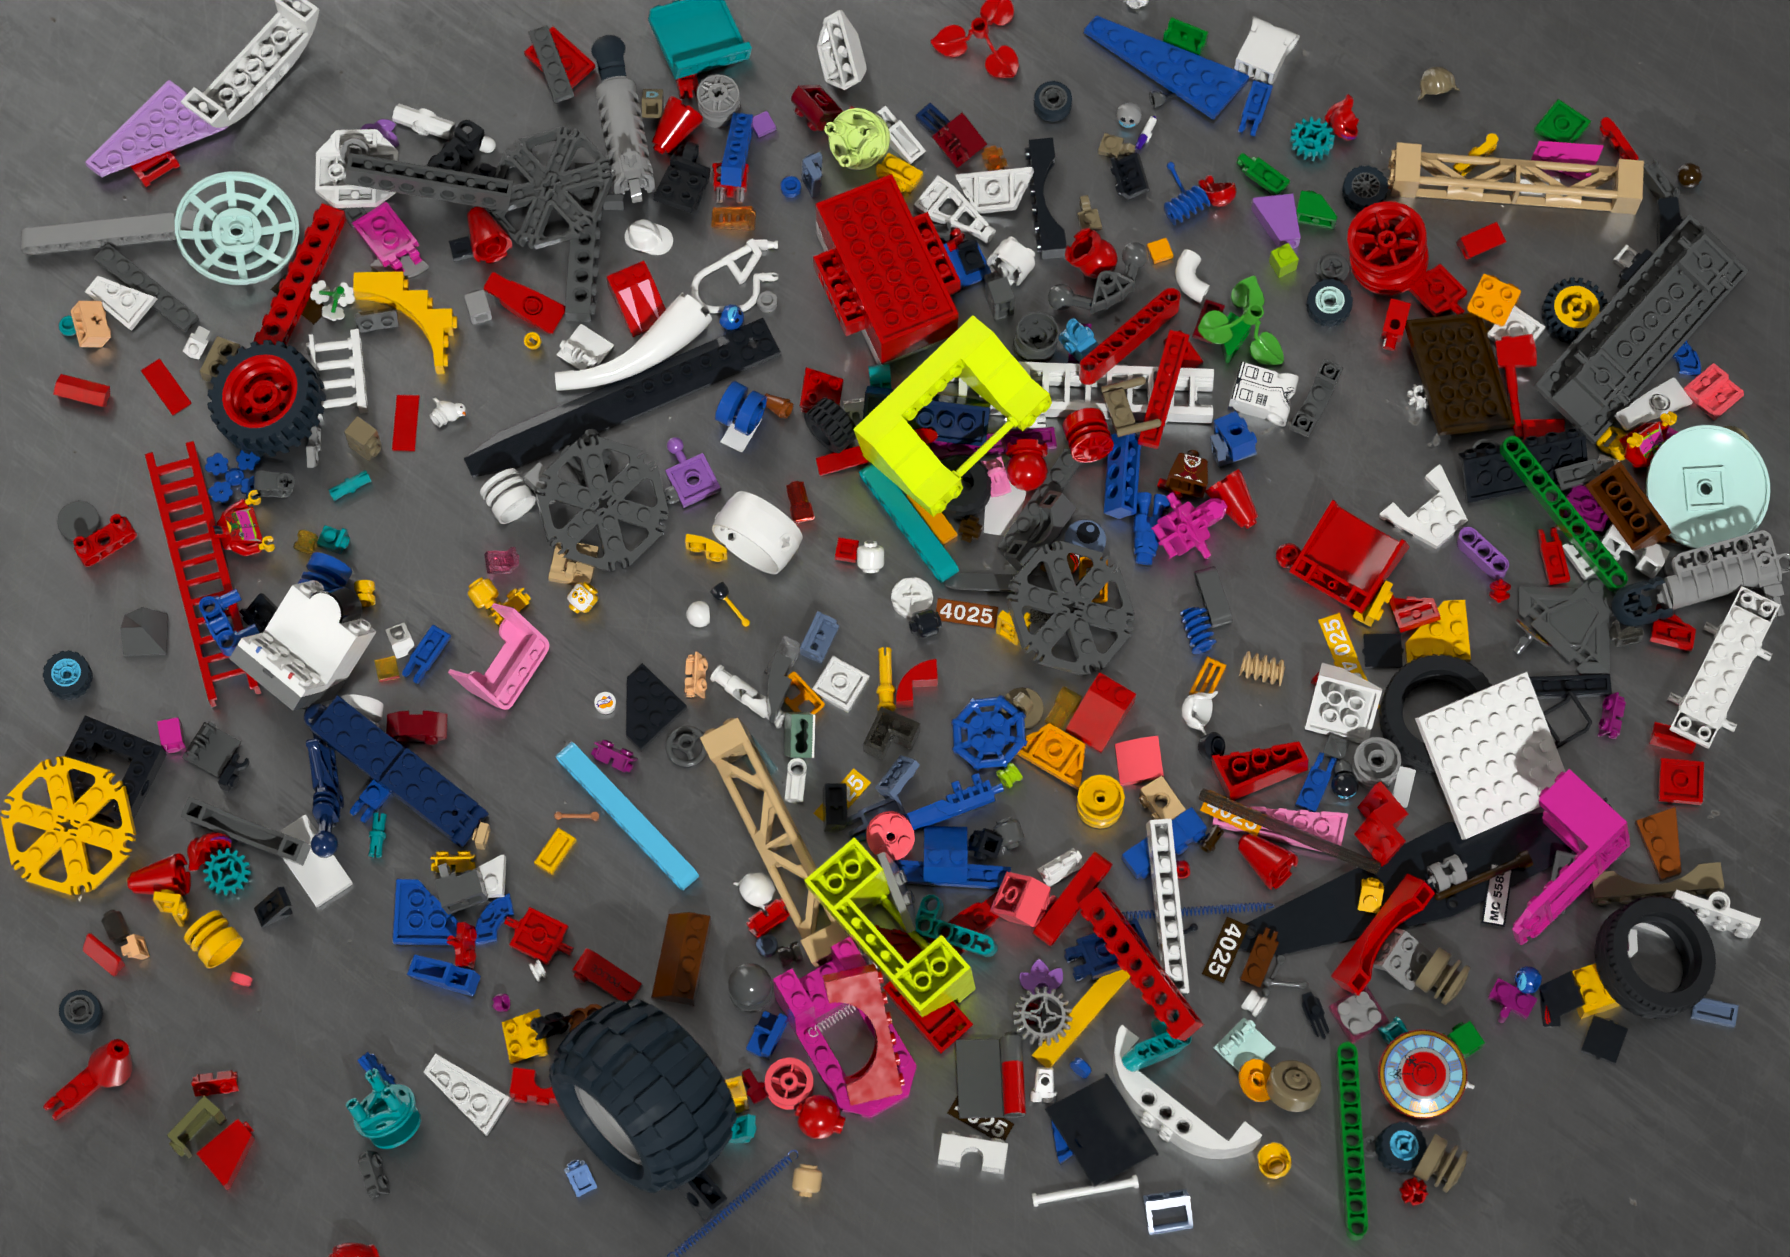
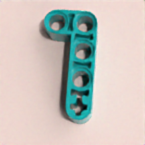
[915,894,998,957]
[1122,1012,1192,1072]

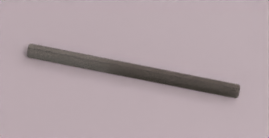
[1199,789,1381,874]

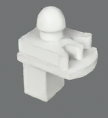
[183,326,210,360]

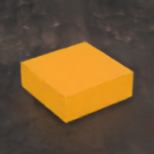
[1147,238,1173,264]

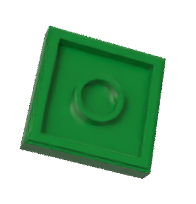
[1534,99,1591,143]

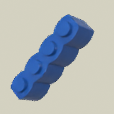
[1121,807,1207,879]

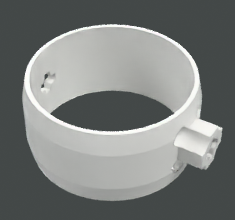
[712,491,803,574]

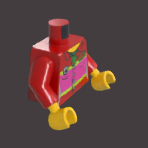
[1619,411,1677,471]
[209,490,275,556]

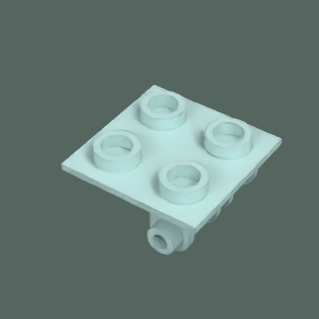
[1214,1018,1276,1072]

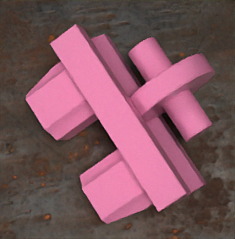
[981,457,1011,497]

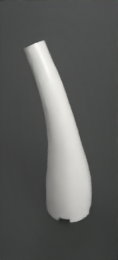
[555,292,712,391]

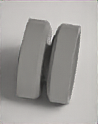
[1351,737,1401,790]

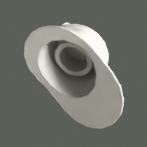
[624,219,673,255]

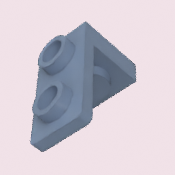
[1210,434,1257,467]

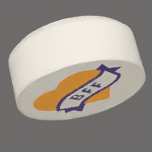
[594,692,616,714]

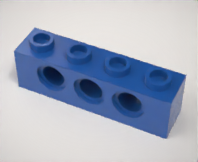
[721,112,753,187]
[1104,433,1141,519]

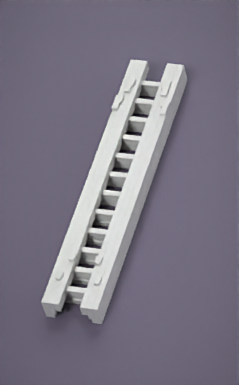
[942,362,1214,423]

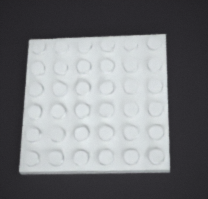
[1415,672,1566,840]

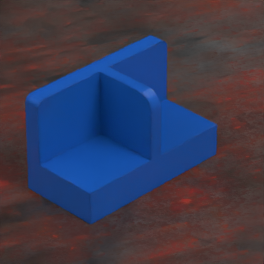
[746,1011,788,1061]

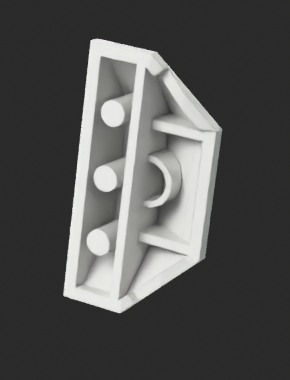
[817,10,867,90]

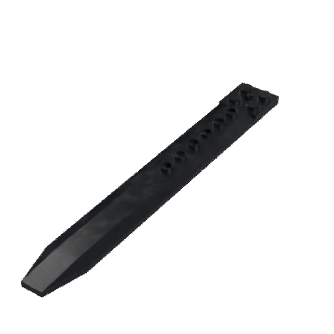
[464,318,781,478]

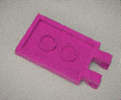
[352,202,422,272]

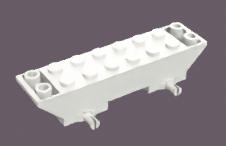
[1667,586,1780,749]

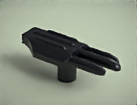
[1301,992,1329,1039]

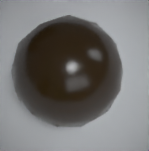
[1677,163,1703,188]

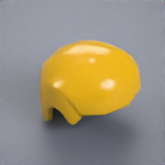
[1257,1142,1292,1179]

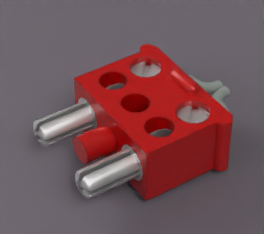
[712,160,749,203]

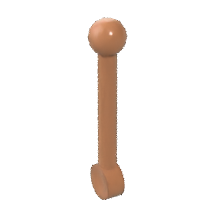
[554,811,599,821]

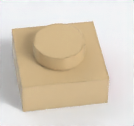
[472,822,491,850]

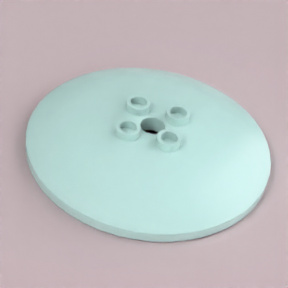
[1646,425,1770,550]

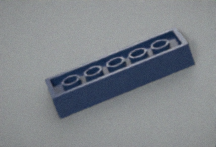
[862,386,991,446]

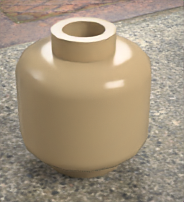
[792,1164,822,1197]

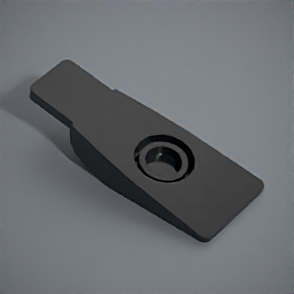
[1657,197,1683,247]

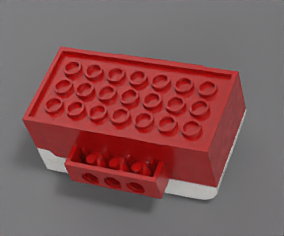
[813,174,961,365]

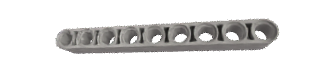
[21,211,204,254]

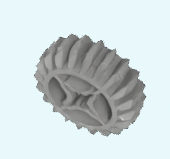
[1013,987,1073,1046]

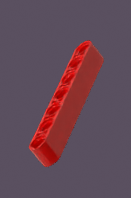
[1079,288,1181,385]

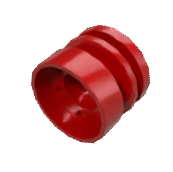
[1062,408,1114,463]

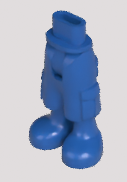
[1133,492,1171,565]

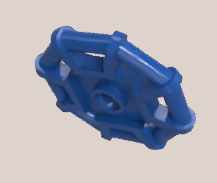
[951,695,1027,771]

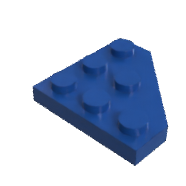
[393,879,459,945]

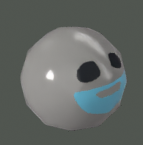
[1116,102,1142,128]

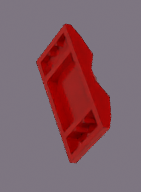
[883,981,973,1054]

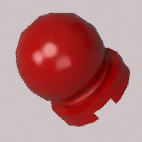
[1065,228,1118,279]
[1006,439,1048,492]

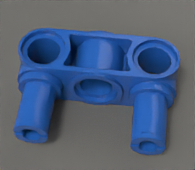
[199,589,260,656]

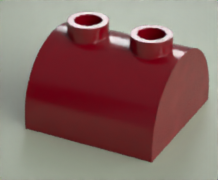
[791,85,844,131]

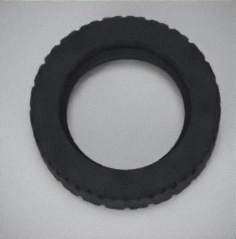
[1379,654,1492,774]
[1594,896,1716,1019]

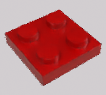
[1658,758,1704,805]

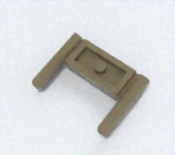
[1100,376,1162,437]

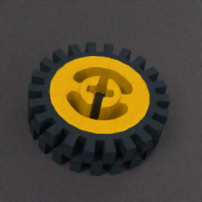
[1542,277,1608,343]

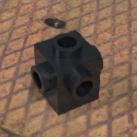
[968,828,1004,861]

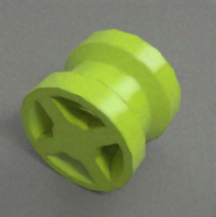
[996,762,1023,789]

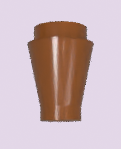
[765,393,794,418]

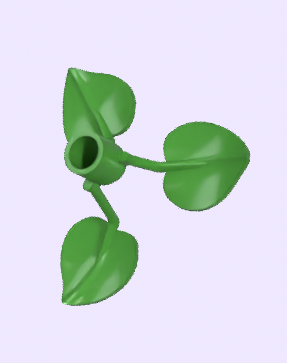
[1198,276,1284,365]

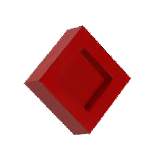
[835,537,859,563]

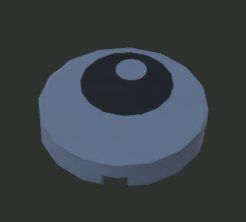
[1064,520,1106,557]

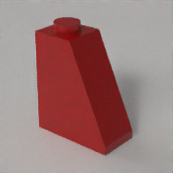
[196,1119,255,1190]

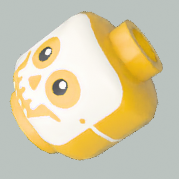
[567,582,598,614]

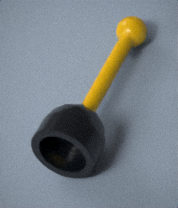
[710,582,750,627]

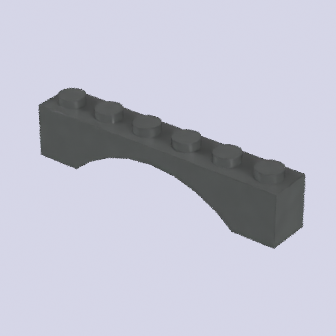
[181,797,311,866]

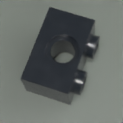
[677,1170,728,1220]

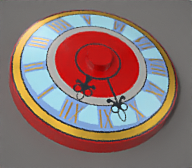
[1378,1030,1467,1119]

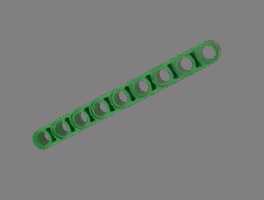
[1500,436,1628,592]
[1336,1042,1368,1241]

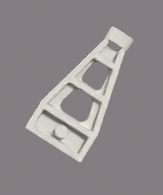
[913,176,996,244]

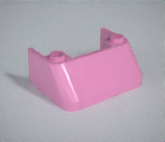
[448,603,549,710]

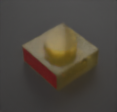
[374,656,400,683]

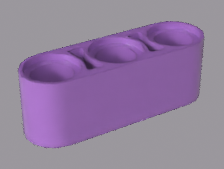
[1457,527,1509,580]

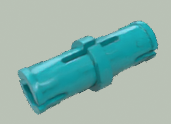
[328,470,372,501]
[368,812,387,858]

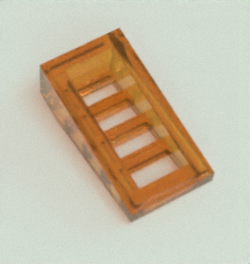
[711,206,756,231]

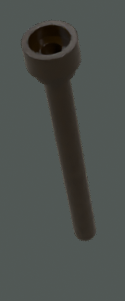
[1434,850,1533,901]

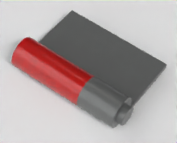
[955,1032,1026,1119]

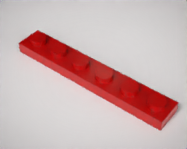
[1138,330,1190,449]

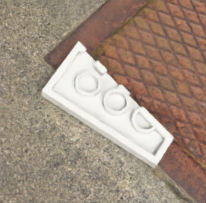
[424,1054,511,1136]

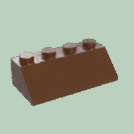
[1585,461,1671,551]
[651,912,712,1006]

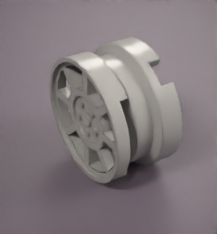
[340,138,370,165]

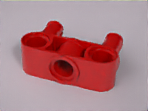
[73,514,137,567]

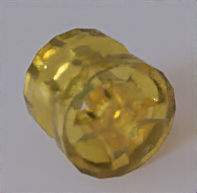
[293,530,318,554]

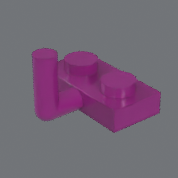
[1488,978,1537,1023]

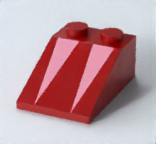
[606,260,666,338]

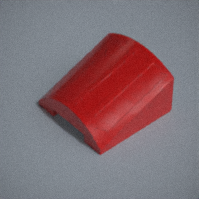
[1289,500,1410,614]

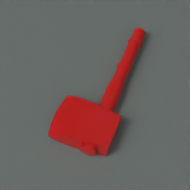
[1495,334,1537,438]

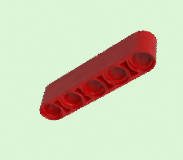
[1033,852,1113,947]

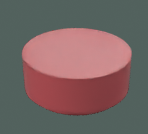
[230,972,253,987]

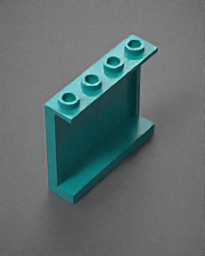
[648,0,752,80]

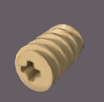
[1239,651,1285,687]

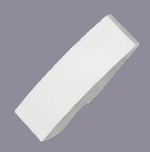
[876,106,926,164]

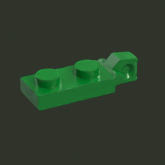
[1236,152,1290,196]

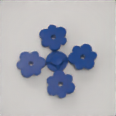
[205,450,261,503]

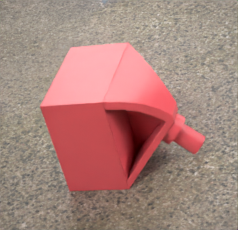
[990,872,1057,927]

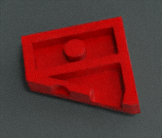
[1389,595,1441,633]
[1650,603,1696,651]
[874,925,923,961]

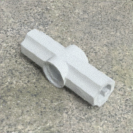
[392,104,456,140]

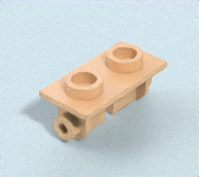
[684,651,708,698]

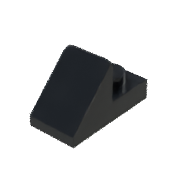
[254,887,293,927]

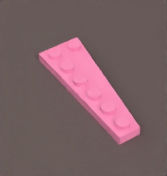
[1212,805,1348,856]

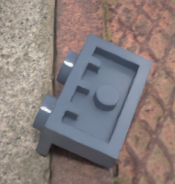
[801,152,822,198]
[875,755,920,799]

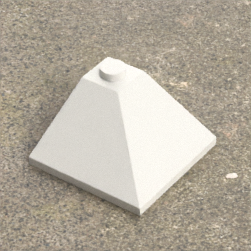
[1305,663,1382,744]

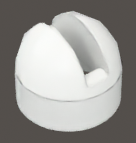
[480,135,496,153]

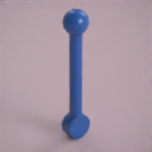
[1167,162,1185,194]

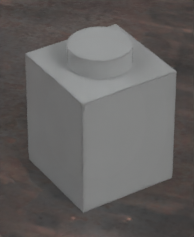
[464,289,492,325]

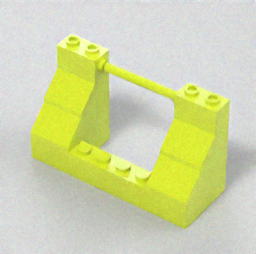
[853,315,1052,517]
[804,837,976,1017]

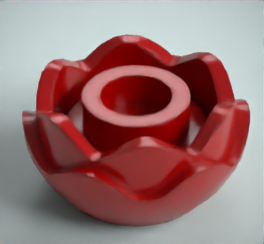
[1275,543,1301,568]

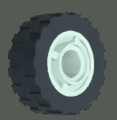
[1306,279,1353,327]

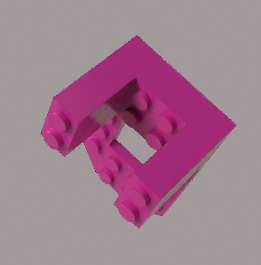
[1512,769,1630,946]
[773,936,917,1118]

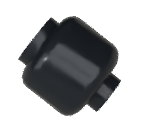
[909,609,942,638]

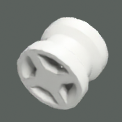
[1241,990,1268,1017]

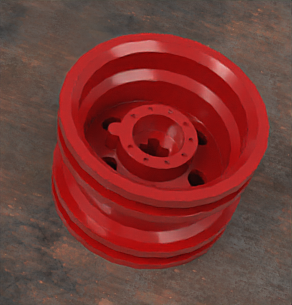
[1347,201,1429,295]

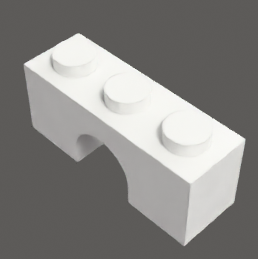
[1601,523,1670,578]
[938,1131,1008,1174]

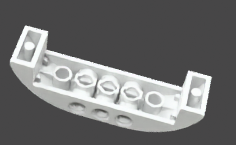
[181,0,319,128]
[1113,1025,1262,1159]

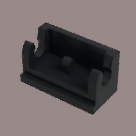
[822,783,848,832]

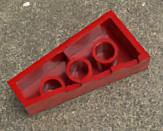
[1212,742,1309,801]

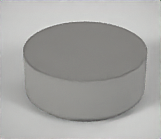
[757,291,778,313]

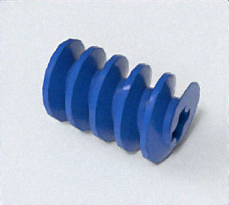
[1164,185,1211,225]
[1180,607,1217,654]

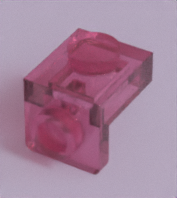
[484,547,519,574]

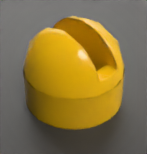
[524,332,541,350]

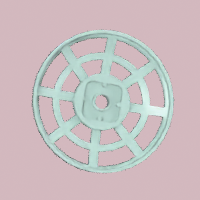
[174,171,299,285]

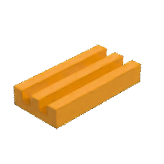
[1189,656,1227,695]

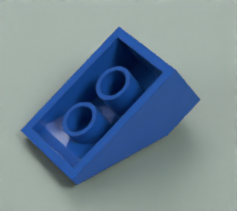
[923,826,968,883]

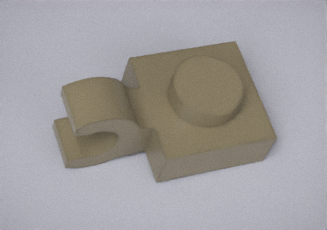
[1098,133,1135,159]
[1077,195,1102,231]

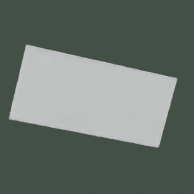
[984,461,1026,536]

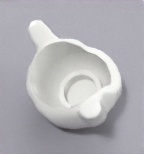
[1182,691,1218,736]
[733,873,775,915]

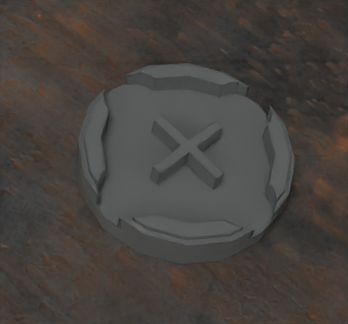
[57,501,100,541]

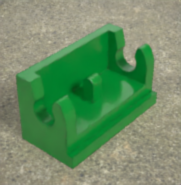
[1163,17,1208,56]

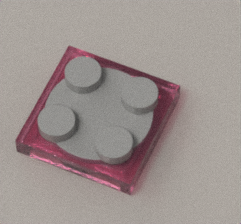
[1328,985,1389,1044]

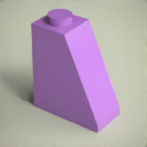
[1251,194,1300,249]

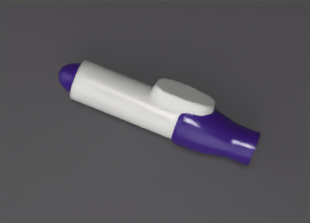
[1135,116,1157,150]

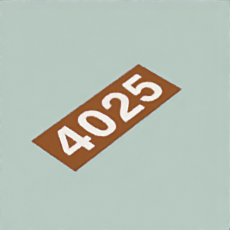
[936,598,998,628]

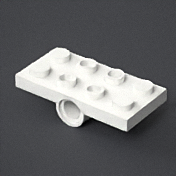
[1671,890,1761,939]

